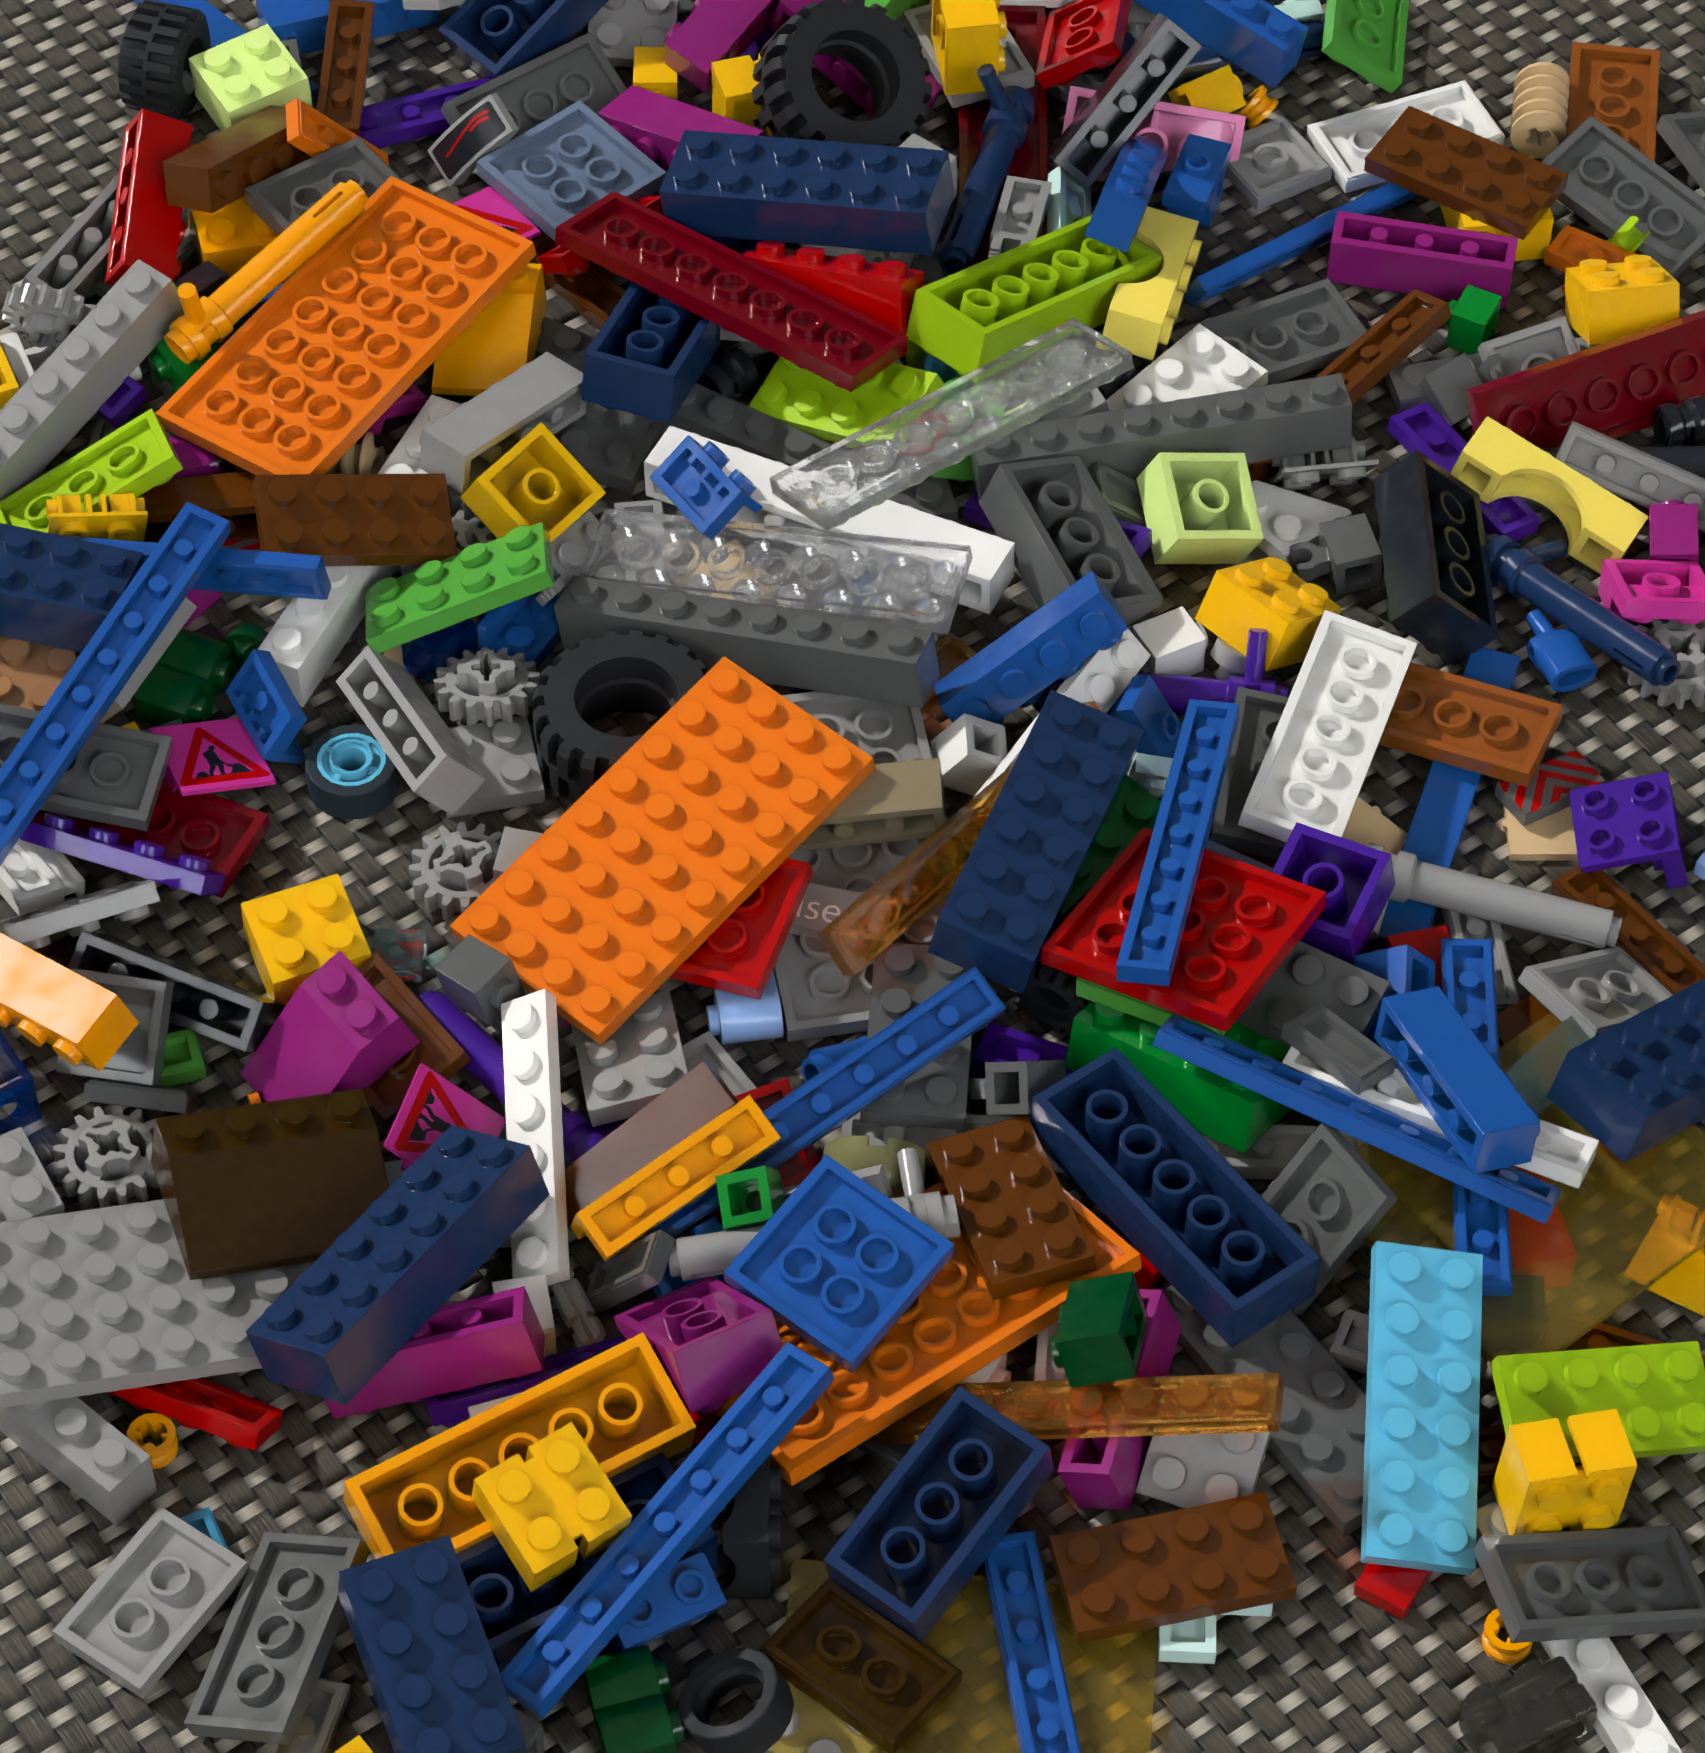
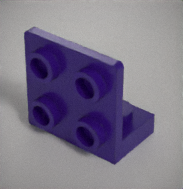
[1569,771,1688,889]

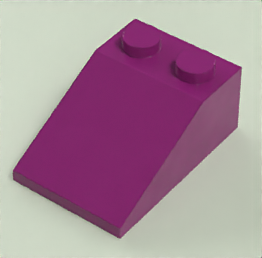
[240,951,420,1102]
[614,1277,783,1414]

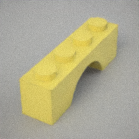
[1100,206,1203,361]
[1450,416,1649,575]

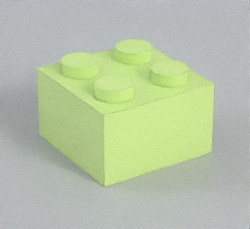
[188,24,313,131]
[1136,452,1264,564]

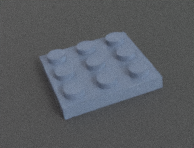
[476,100,666,241]

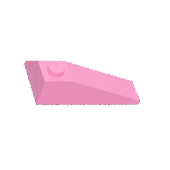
[1056,86,1246,182]

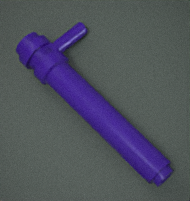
[1036,628,1288,715]
[418,990,629,1168]

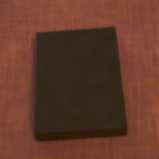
[759,1578,963,1753]

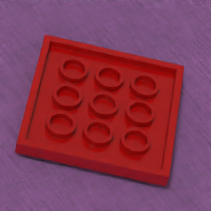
[1041,827,1326,1032]

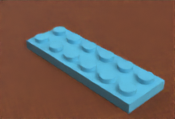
[1361,1241,1483,1576]

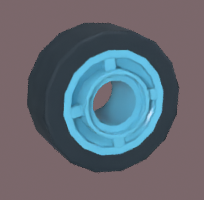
[305,725,400,820]

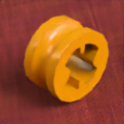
[1235,85,1279,129]
[127,1413,179,1469]
[1481,1608,1533,1664]

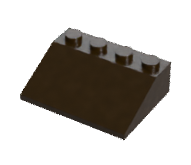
[151,1088,389,1280]

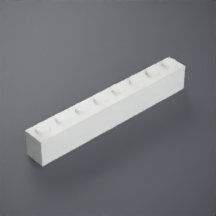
[258,394,460,707]
[644,426,1015,614]

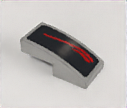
[427,93,519,187]

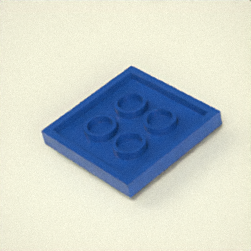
[723,1155,955,1373]

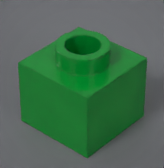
[1443,285,1502,354]
[715,1165,785,1230]

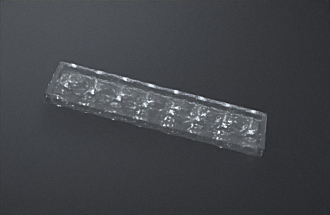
[769,318,1133,531]
[579,508,973,635]

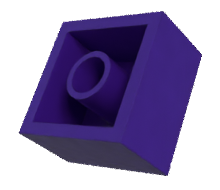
[1272,822,1396,965]

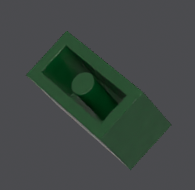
[1051,1271,1148,1388]

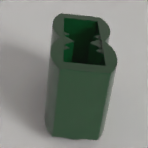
[132,628,236,725]
[583,1644,685,1753]

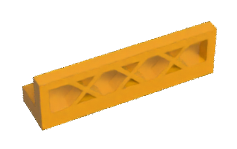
[570,1095,781,1262]

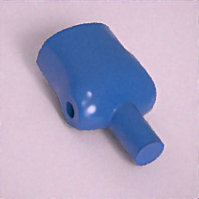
[1525,609,1598,692]

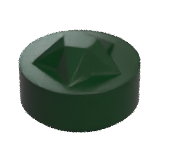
[224,623,269,668]

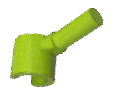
[1606,216,1650,253]

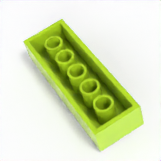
[906,214,1163,382]

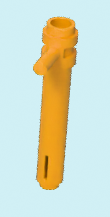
[164,180,368,364]

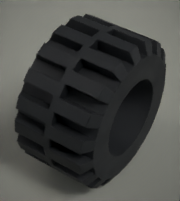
[118,0,211,120]

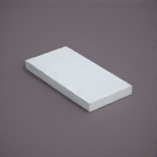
[1306,80,1505,193]

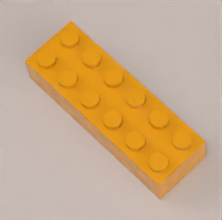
[343,1332,696,1559]

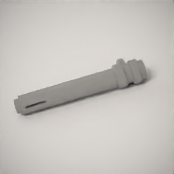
[1368,843,1622,950]
[668,1148,960,1281]

